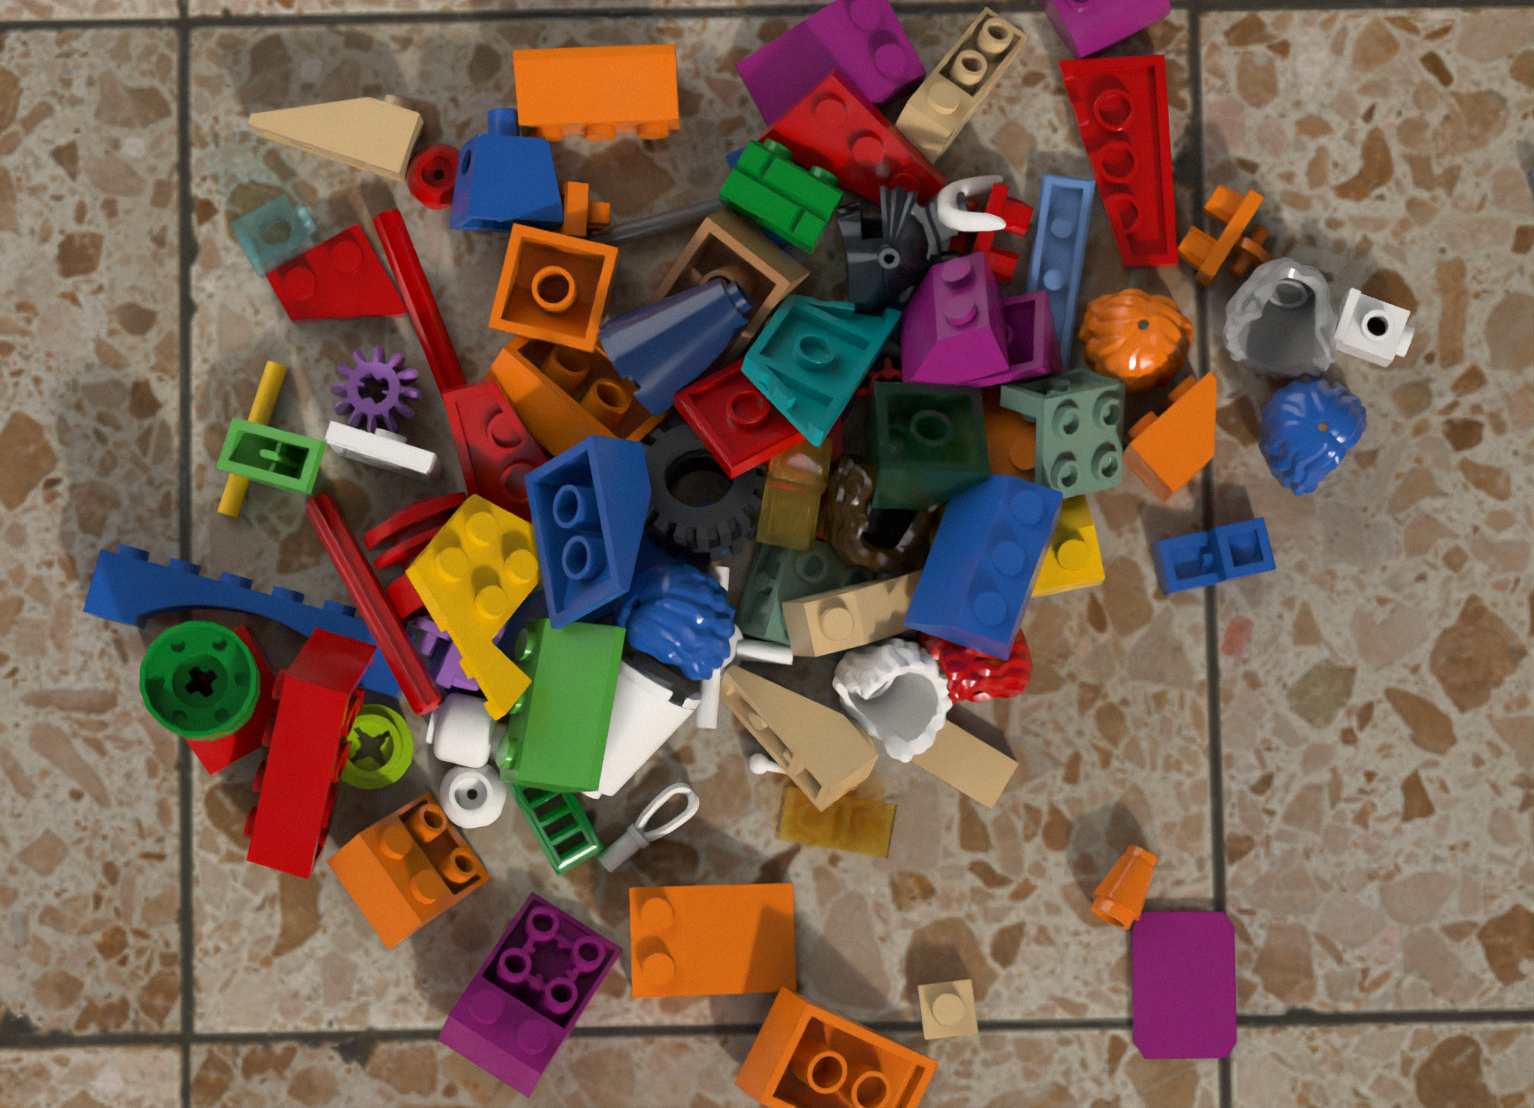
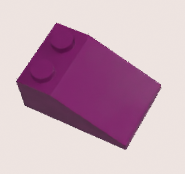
[735,0,927,127]

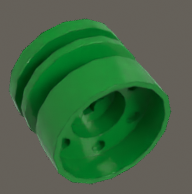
[139,621,261,741]

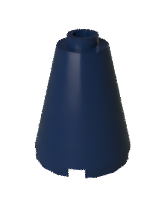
[598,277,753,417]

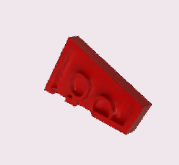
[442,377,549,525]

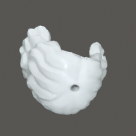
[832,636,952,763]

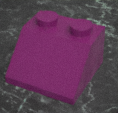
[899,251,1010,398]

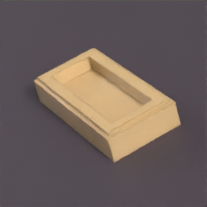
[910,719,1019,810]

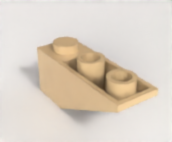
[895,7,1029,165]

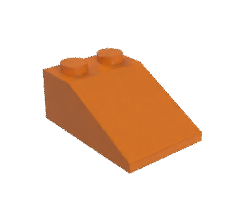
[629,883,797,998]
[734,986,939,1108]

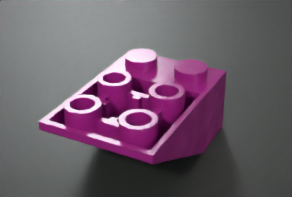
[437,892,623,1098]

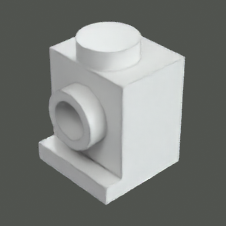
[1333,288,1415,367]

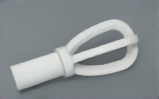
[597,783,699,873]

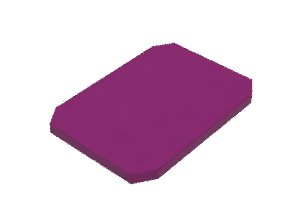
[1131,911,1237,1059]

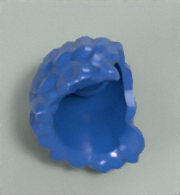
[1258,378,1367,496]
[613,562,737,681]

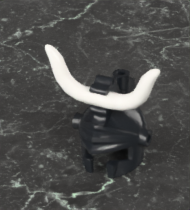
[837,175,1006,316]

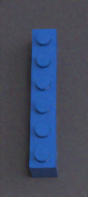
[83,544,418,699]

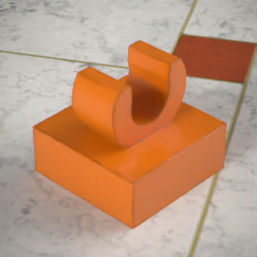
[551,181,611,239]

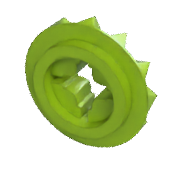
[341,704,414,790]

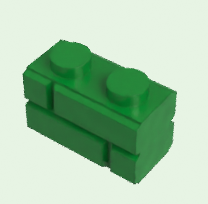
[719,139,844,255]

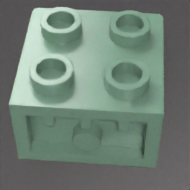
[1000,368,1125,499]
[734,529,879,662]

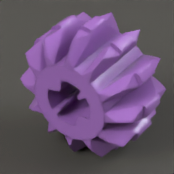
[330,346,422,434]

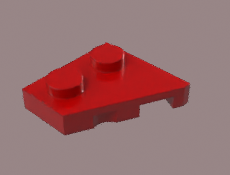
[265,223,409,323]

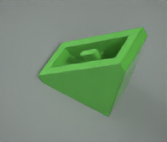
[216,417,327,495]

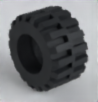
[643,417,769,563]

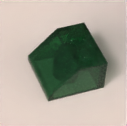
[864,381,990,510]

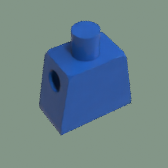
[450,108,564,233]

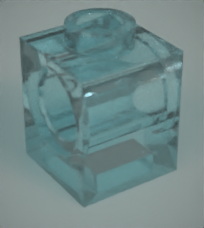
[229,193,319,279]

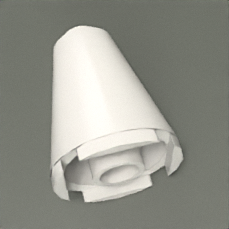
[582,646,702,799]

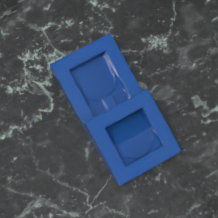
[1151,517,1276,596]

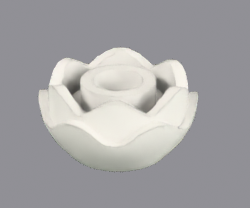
[439,763,507,829]

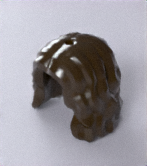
[823,453,950,572]

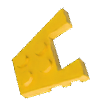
[405,494,542,721]

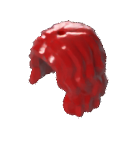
[917,627,1033,705]

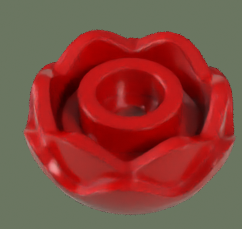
[406,143,460,210]

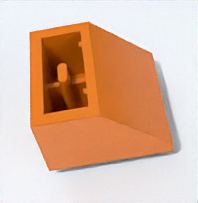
[1122,371,1217,504]
[326,791,491,950]

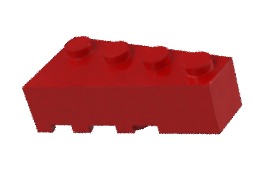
[243,628,378,879]

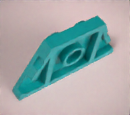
[741,294,902,448]

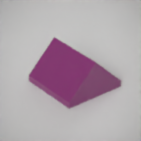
[940,290,1064,395]

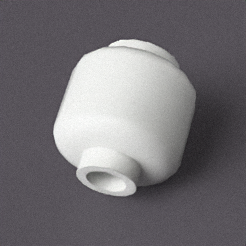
[426,693,508,768]

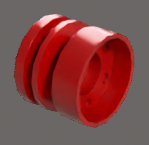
[362,492,468,623]

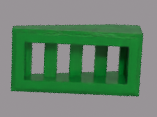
[505,782,606,876]

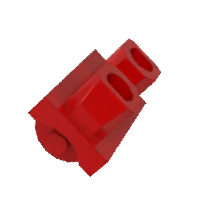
[948,183,1034,285]

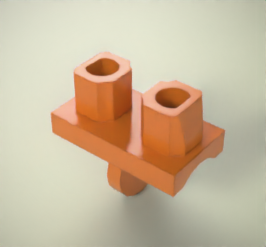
[1177,184,1272,286]

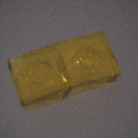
[756,437,833,551]
[774,786,897,859]

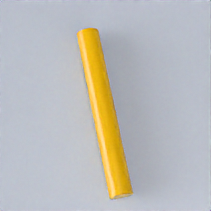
[217,361,287,519]

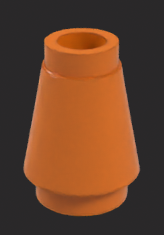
[1090,845,1158,930]

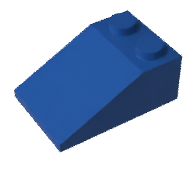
[524,435,652,629]

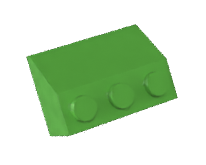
[496,618,626,793]

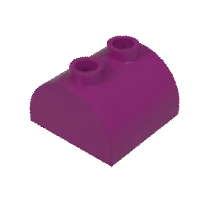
[1037,0,1171,59]

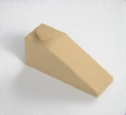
[248,95,425,184]
[781,568,924,657]
[719,664,879,812]

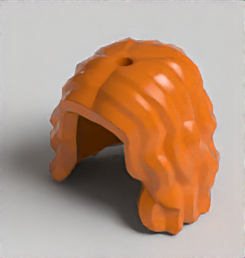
[1078,289,1195,395]

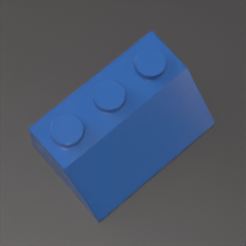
[903,474,1063,661]

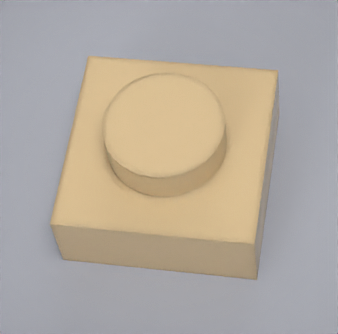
[917,979,978,1040]

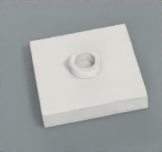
[325,421,444,485]

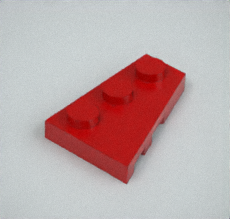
[758,67,947,206]

